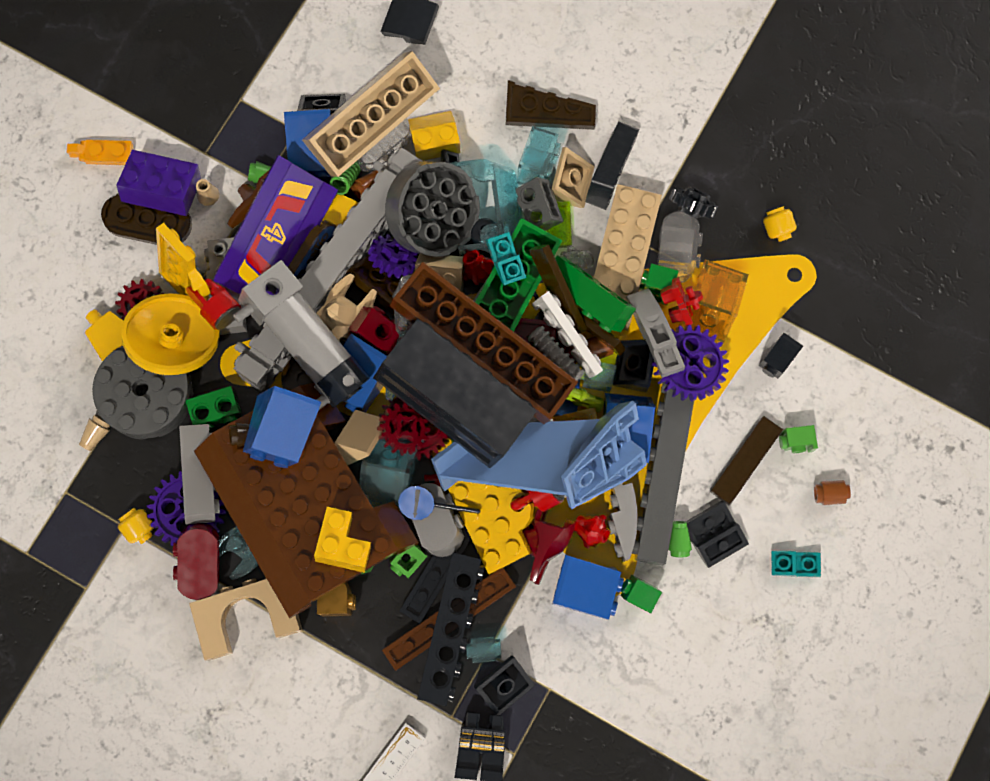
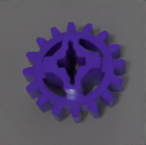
[368,234,418,279]

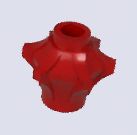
[463,250,494,285]
[574,514,610,549]

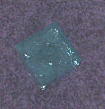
[517,126,561,185]

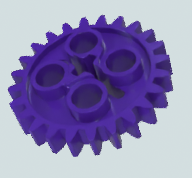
[652,325,729,402]
[147,471,227,546]

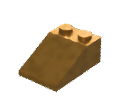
[317,582,356,616]

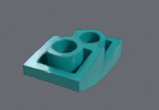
[485,232,526,285]
[771,551,821,577]

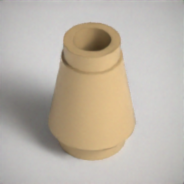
[196,179,220,206]
[79,414,110,451]

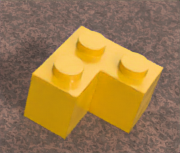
[314,507,371,573]

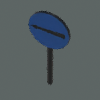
[398,485,480,520]

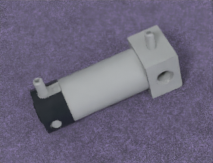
[233,260,370,411]

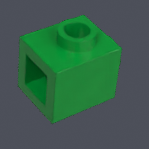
[620,574,662,614]

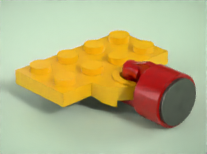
[156,223,241,330]
[448,481,565,574]

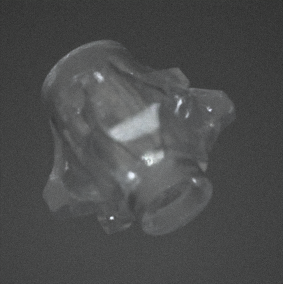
[560,246,594,271]

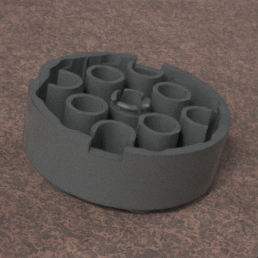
[385,161,480,257]
[92,346,194,439]

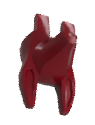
[522,509,576,585]

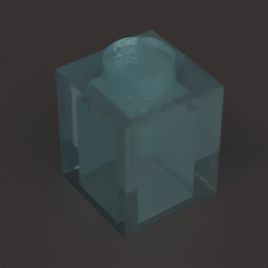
[580,362,616,393]

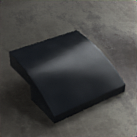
[381,0,439,45]
[686,501,749,568]

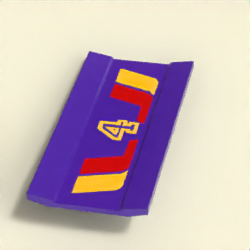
[212,155,338,295]

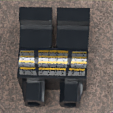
[454,712,506,781]

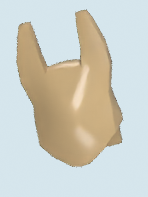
[316,273,377,342]

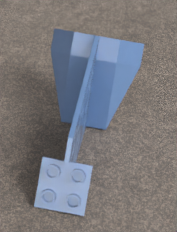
[431,401,647,509]

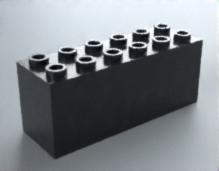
[373,319,537,468]

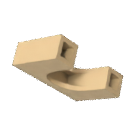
[189,579,303,661]

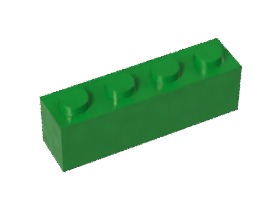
[555,255,636,333]

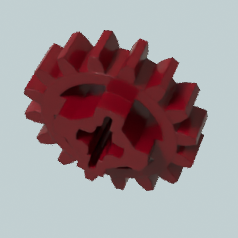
[115,279,164,321]
[377,402,430,456]

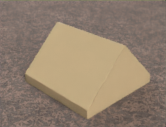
[551,147,595,208]
[335,410,383,465]

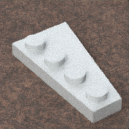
[531,291,603,378]

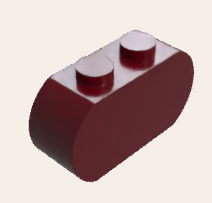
[173,523,219,600]

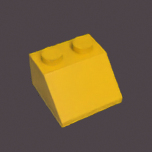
[408,111,461,161]

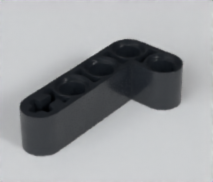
[585,121,640,210]

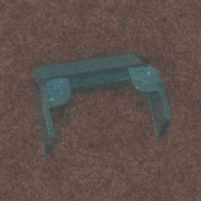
[450,159,522,258]

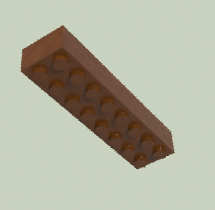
[390,262,578,424]

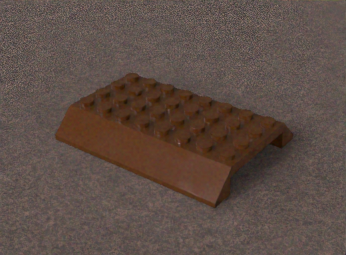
[194,383,419,619]

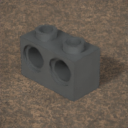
[515,177,564,231]

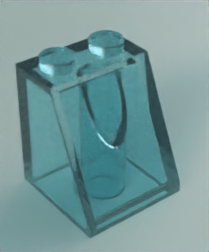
[359,439,417,517]

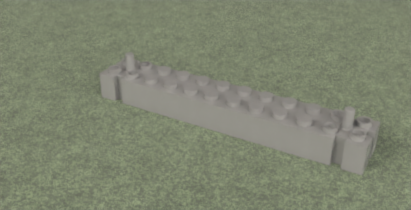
[233,147,422,393]

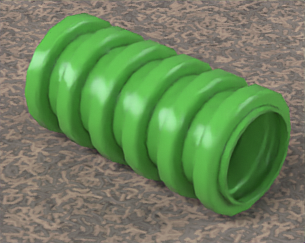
[330,162,360,195]

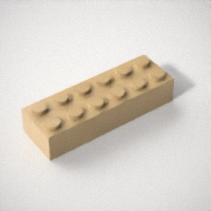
[302,51,440,177]
[593,184,662,331]

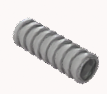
[528,326,585,381]

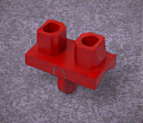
[661,277,703,326]

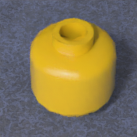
[763,206,797,242]
[118,508,154,544]

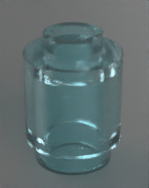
[466,637,501,663]

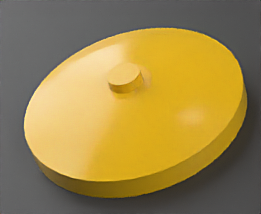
[121,293,219,375]

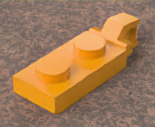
[66,140,133,165]

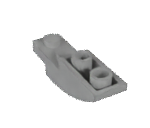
[626,288,685,378]
[607,483,637,562]

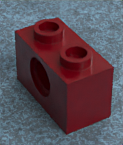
[348,306,406,356]

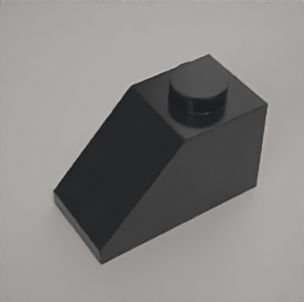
[759,333,803,379]

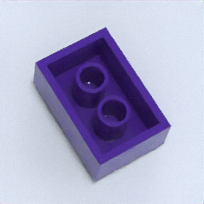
[116,149,201,216]

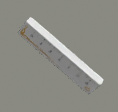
[363,723,425,781]

